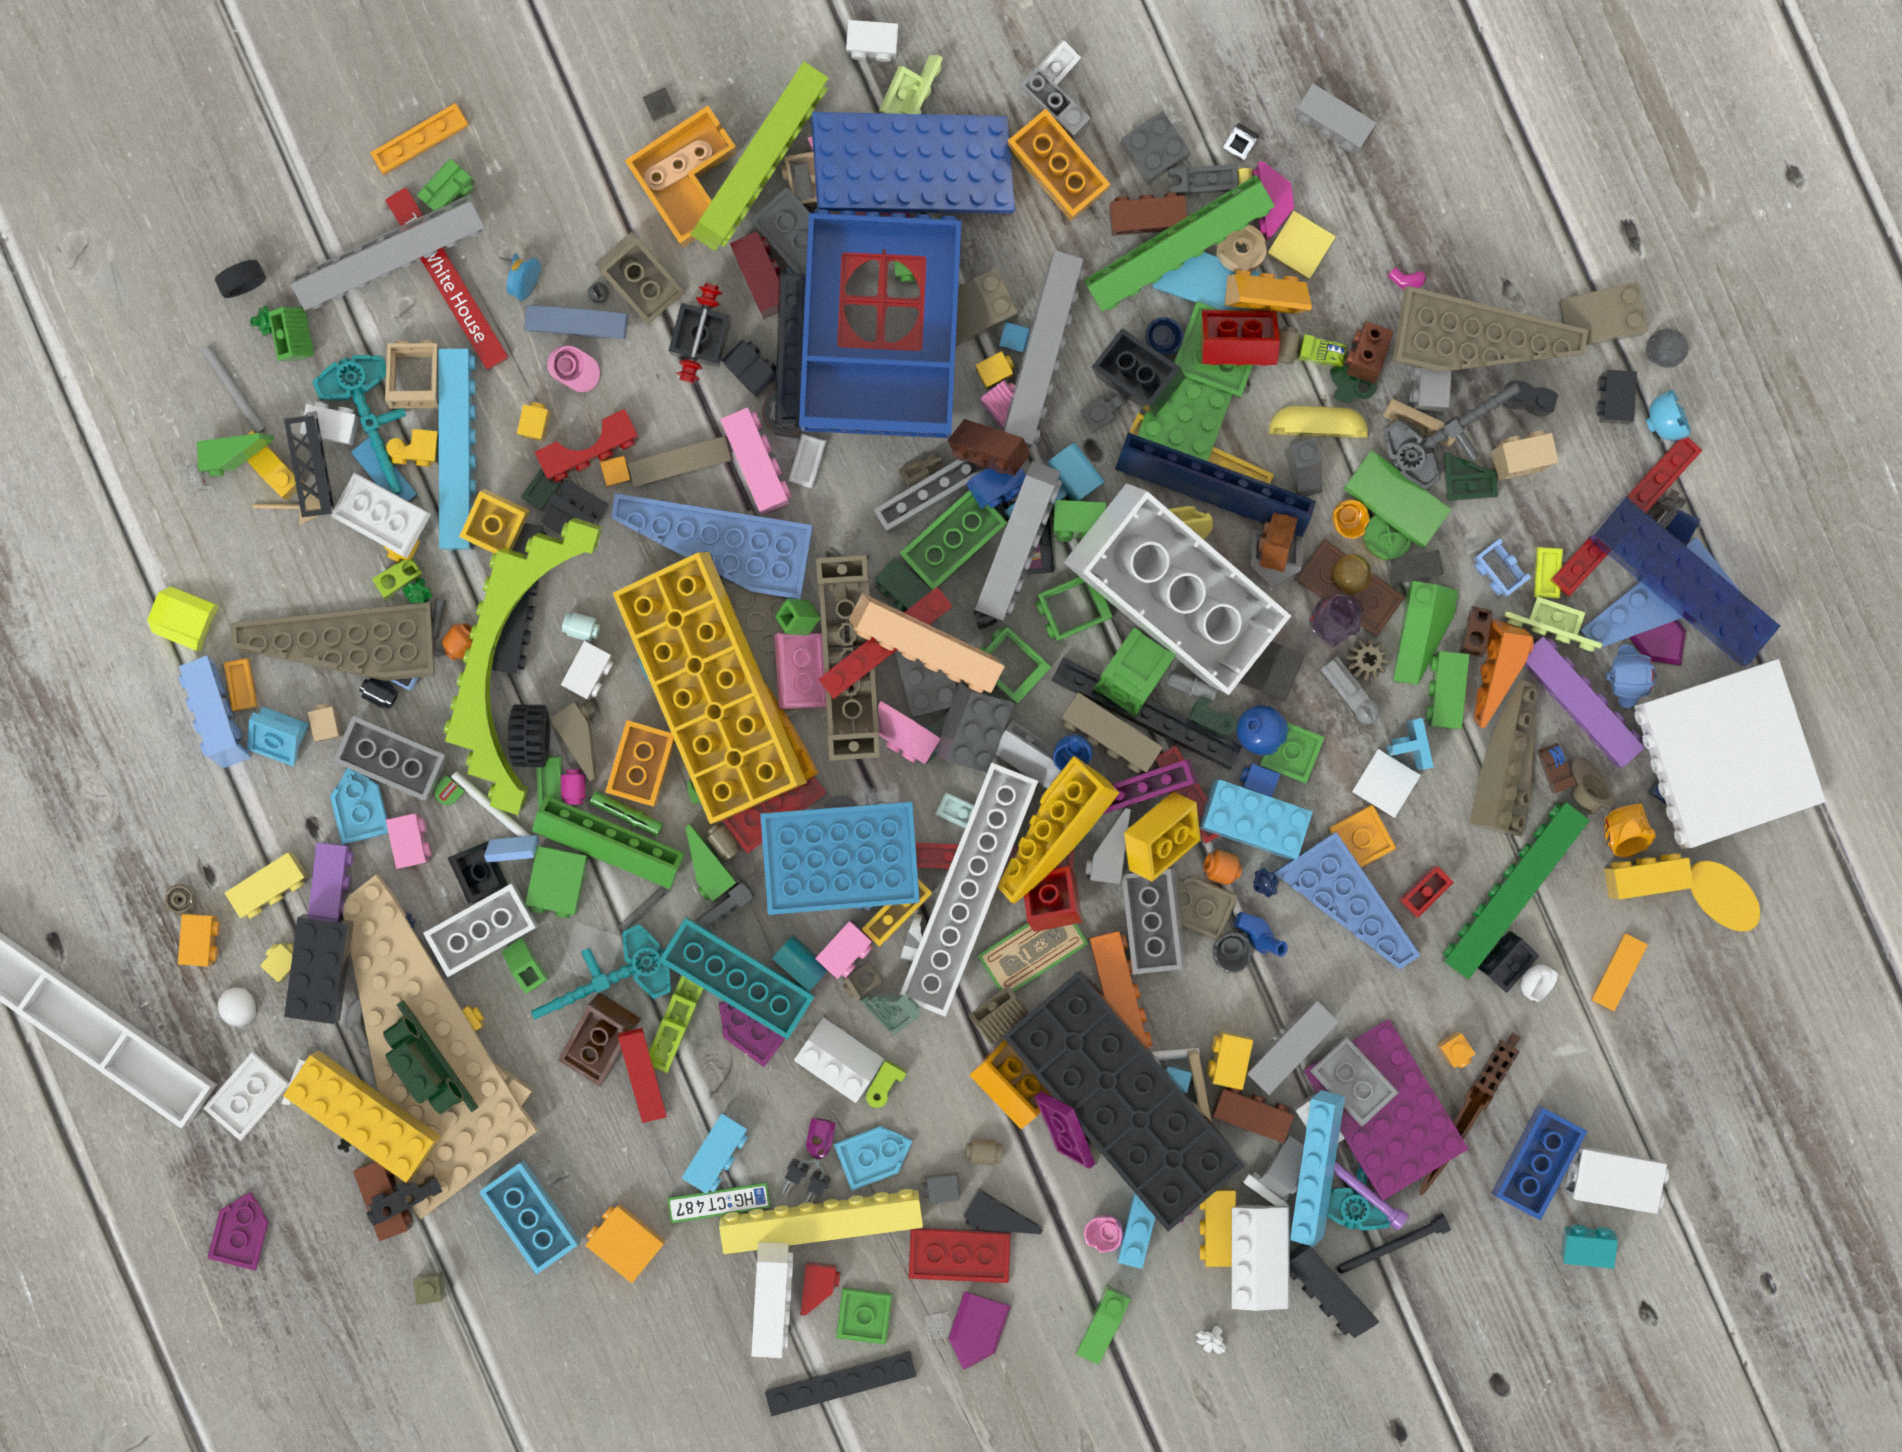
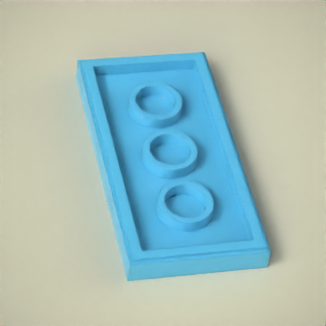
[1152,252,1262,310]

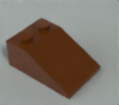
[558,992,641,1087]

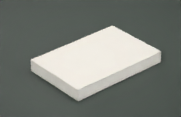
[203,1051,290,1141]

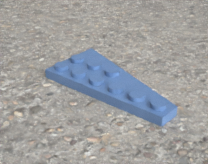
[1579,537,1744,650]
[1274,831,1421,969]

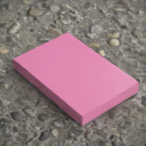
[774,633,827,709]

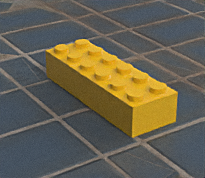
[283,1050,441,1183]

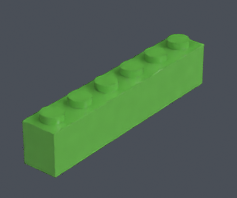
[532,795,685,889]

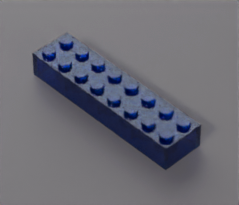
[1588,497,1780,666]

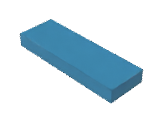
[351,437,418,502]

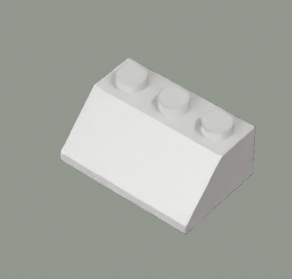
[794,1017,885,1103]

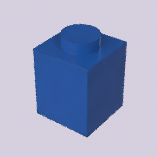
[1239,764,1280,797]

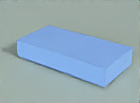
[484,835,539,862]

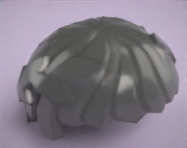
[1646,328,1689,368]
[1213,931,1252,974]

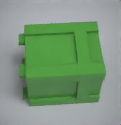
[1093,628,1176,717]

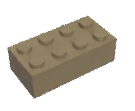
[1060,692,1163,774]

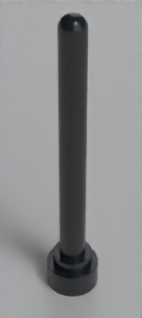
[1337,1212,1451,1274]

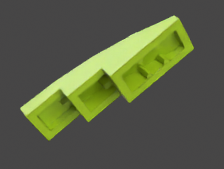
[649,976,704,1073]

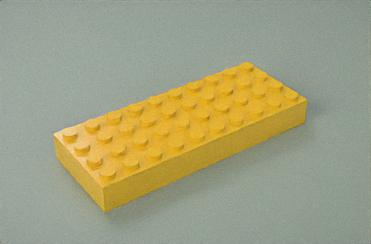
[613,552,807,824]

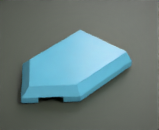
[330,768,388,845]
[834,1126,913,1191]

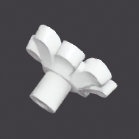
[1196,1326,1226,1354]

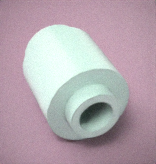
[562,612,601,642]

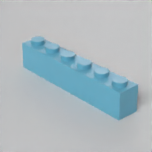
[1290,1090,1345,1247]

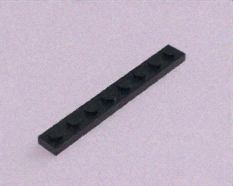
[1051,657,1242,770]

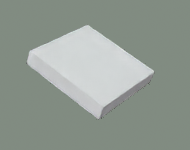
[1351,749,1421,818]

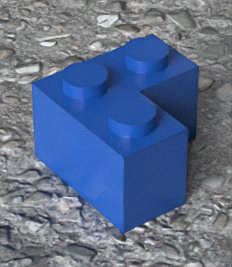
[966,468,1026,510]

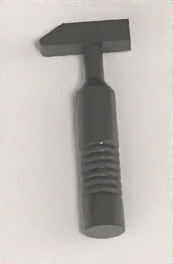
[432,599,446,657]

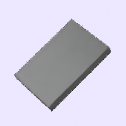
[1310,1037,1399,1127]

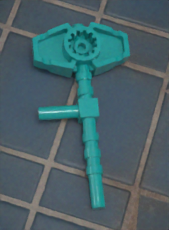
[312,355,407,494]
[531,924,671,1020]
[1327,1163,1390,1230]

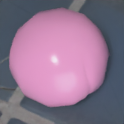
[1084,1214,1124,1253]

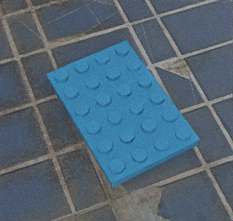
[760,801,920,915]

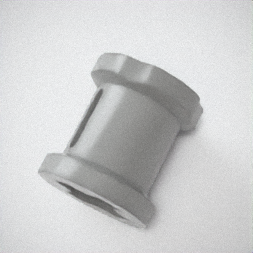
[333,1136,358,1157]

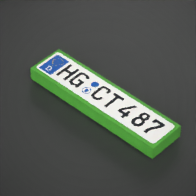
[668,1182,771,1223]

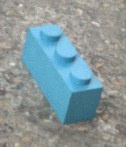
[681,1113,749,1194]

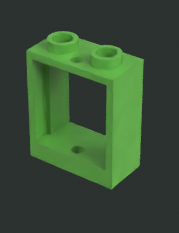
[1035,577,1113,642]
[980,627,1051,704]

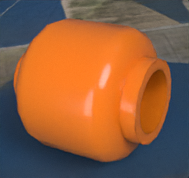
[442,622,473,660]
[1203,849,1242,885]

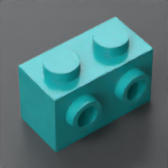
[1561,1224,1618,1269]

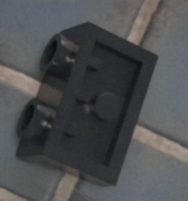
[1478,931,1539,993]

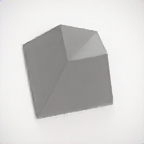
[1250,529,1301,587]

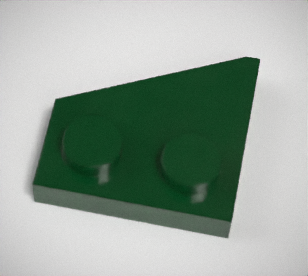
[1443,452,1498,501]

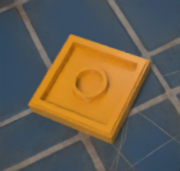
[1328,804,1397,867]

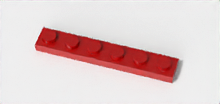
[818,587,953,699]

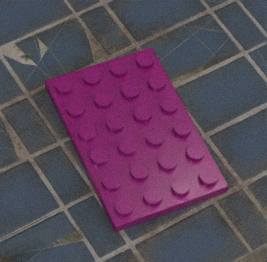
[1303,1019,1469,1201]

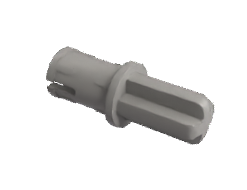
[1167,672,1218,702]

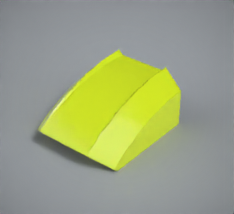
[147,586,219,652]

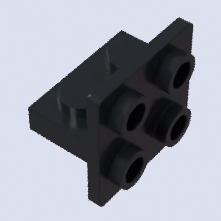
[541,480,608,533]

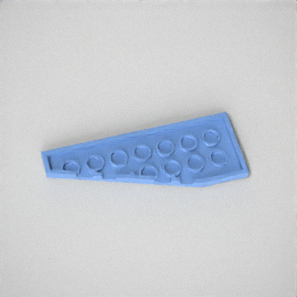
[611,493,813,600]

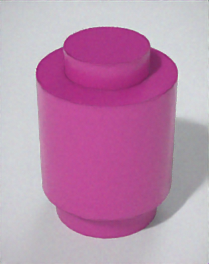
[560,769,586,805]

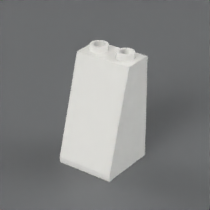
[1564,1145,1669,1214]

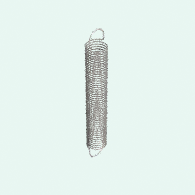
[615,886,672,936]

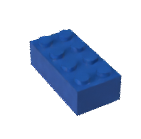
[1491,1105,1588,1221]

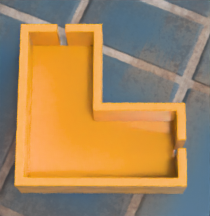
[625,105,738,249]

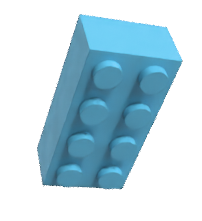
[1199,779,1313,860]
[479,1160,581,1275]

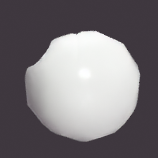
[1520,965,1558,1002]
[218,987,257,1027]

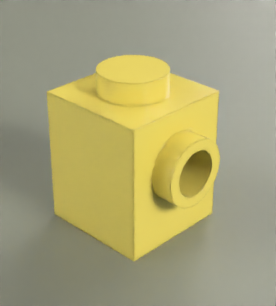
[260,942,294,983]

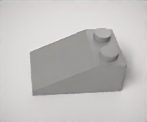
[1084,808,1131,884]

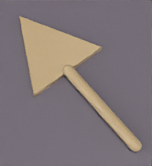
[252,490,335,525]

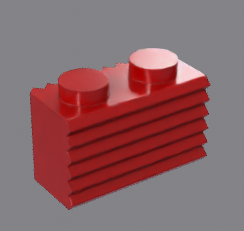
[1398,866,1454,918]

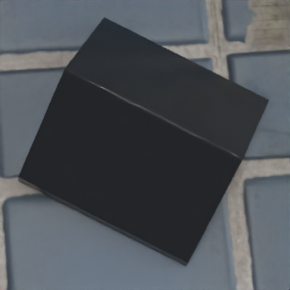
[448,841,508,904]

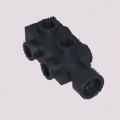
[366,1174,442,1226]

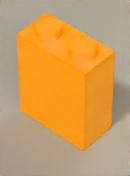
[585,1203,665,1283]

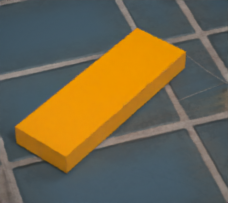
[1590,933,1648,1011]

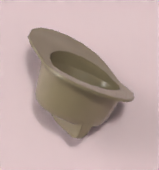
[1572,758,1616,814]

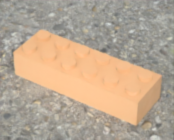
[849,593,1005,693]

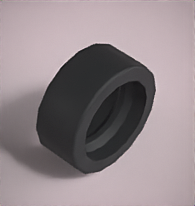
[215,260,266,298]

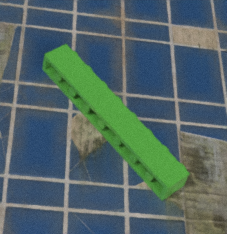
[1084,175,1275,311]

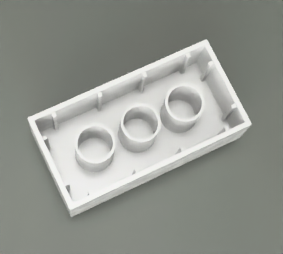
[1064,483,1291,695]

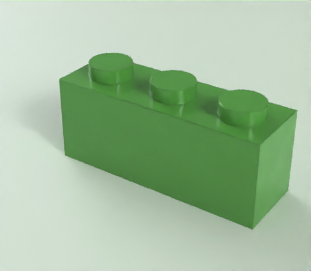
[1425,651,1469,730]

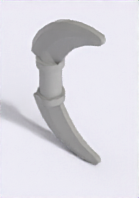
[345,996,371,1059]

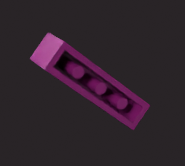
[1103,759,1198,815]

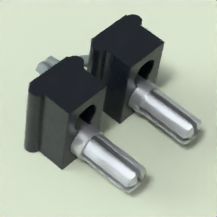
[781,1158,831,1203]

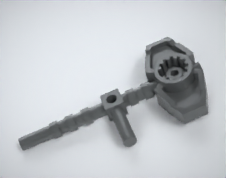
[1383,383,1521,490]

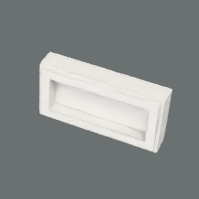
[788,434,826,489]

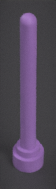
[1334,1161,1410,1231]

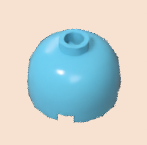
[1646,389,1691,441]

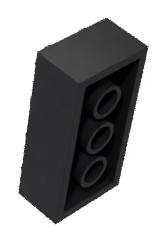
[284,914,354,1024]

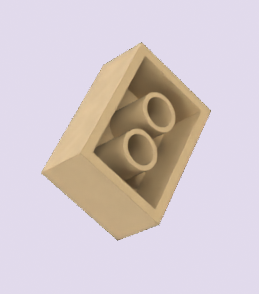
[1490,430,1559,481]

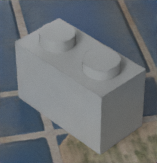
[1258,1135,1304,1199]

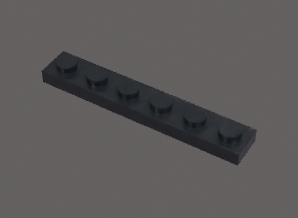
[775,273,806,424]
[765,1351,917,1416]

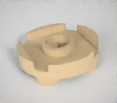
[1216,225,1267,272]

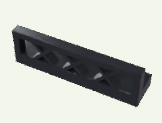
[284,411,335,517]

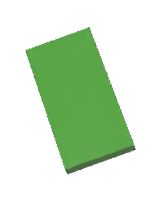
[1343,450,1452,549]

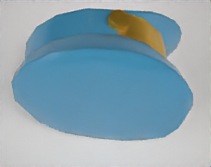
[507,253,541,301]

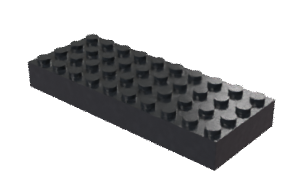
[1002,970,1247,1232]

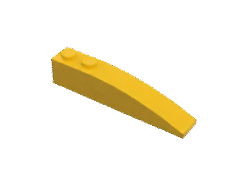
[997,756,1120,904]

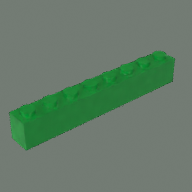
[1441,802,1590,980]

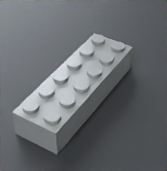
[975,461,1062,621]

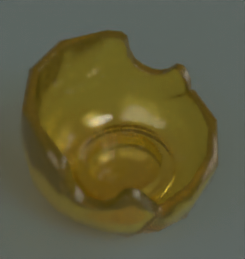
[1333,554,1372,594]

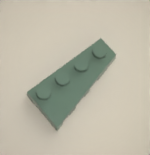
[859,994,922,1036]

